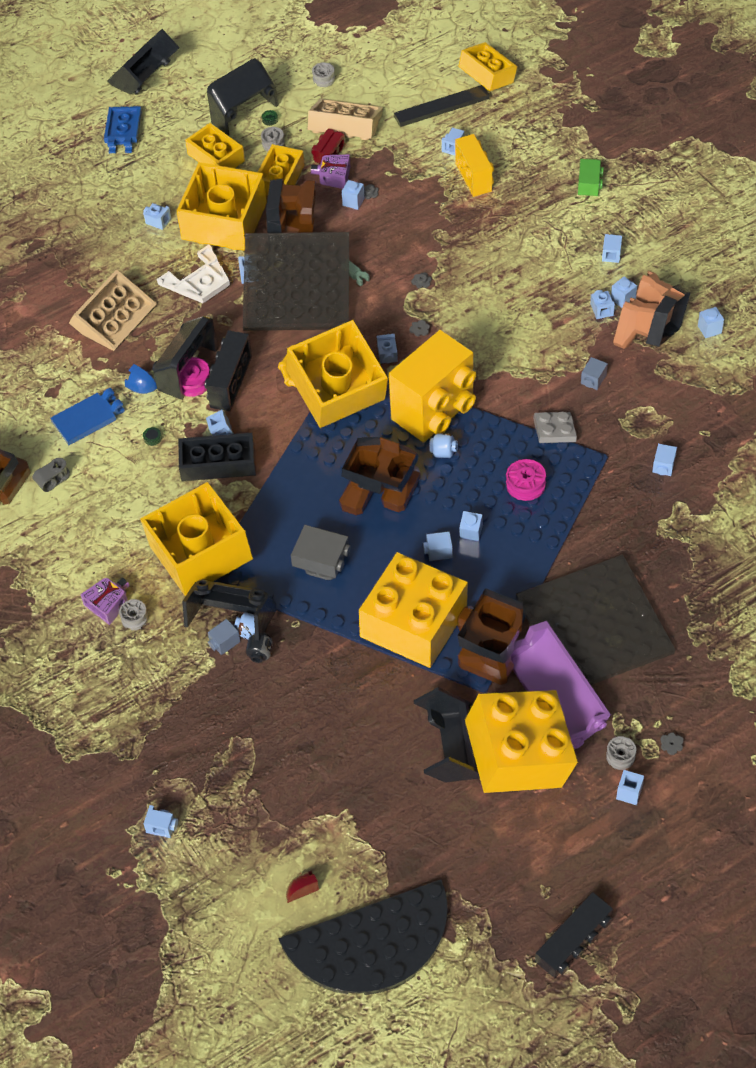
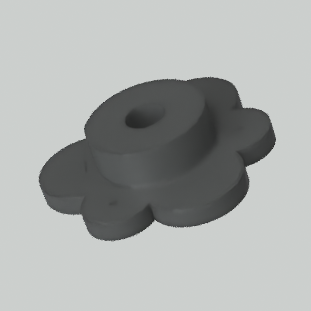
[364,184,379,199]
[411,273,431,289]
[409,320,430,337]
[660,733,683,755]

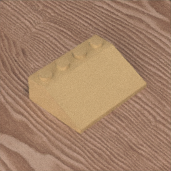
[307,98,383,140]
[69,269,157,351]

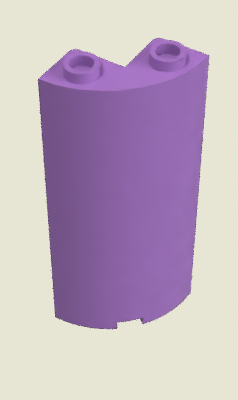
[511,621,611,749]

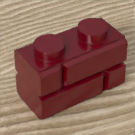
[311,129,345,164]

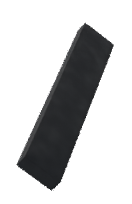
[394,85,490,127]

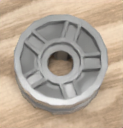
[312,62,335,87]
[261,127,285,151]
[119,599,148,630]
[606,736,636,770]

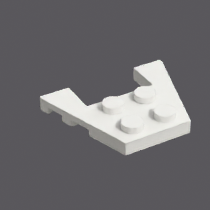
[157,245,230,303]

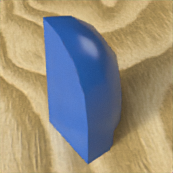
[125,364,157,394]

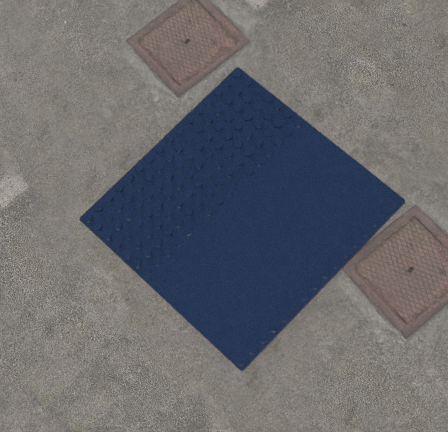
[213,377,608,693]

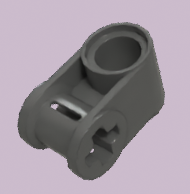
[32,458,70,492]

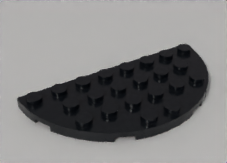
[278,879,447,995]

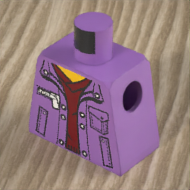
[311,154,351,189]
[81,578,130,625]

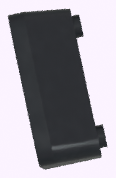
[107,29,180,95]
[207,58,278,136]
[153,316,218,400]
[182,579,276,641]
[413,687,480,783]

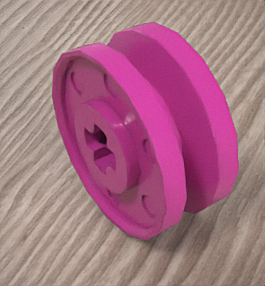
[180,357,210,397]
[506,459,546,501]

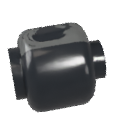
[246,633,273,663]

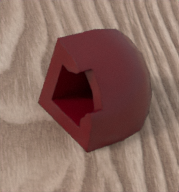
[286,870,319,903]

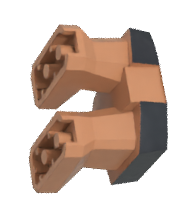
[613,271,691,349]

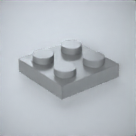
[533,412,577,443]

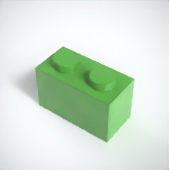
[578,159,604,196]

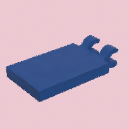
[104,106,142,153]
[50,388,125,446]

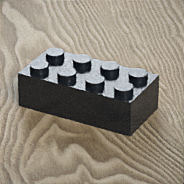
[204,330,252,412]
[178,433,256,482]

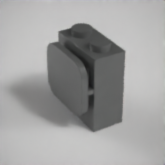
[291,525,351,580]

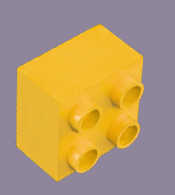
[177,162,267,251]
[286,320,388,428]
[389,330,476,443]
[140,482,253,596]
[359,552,468,668]
[465,690,578,793]

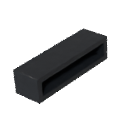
[535,892,613,978]

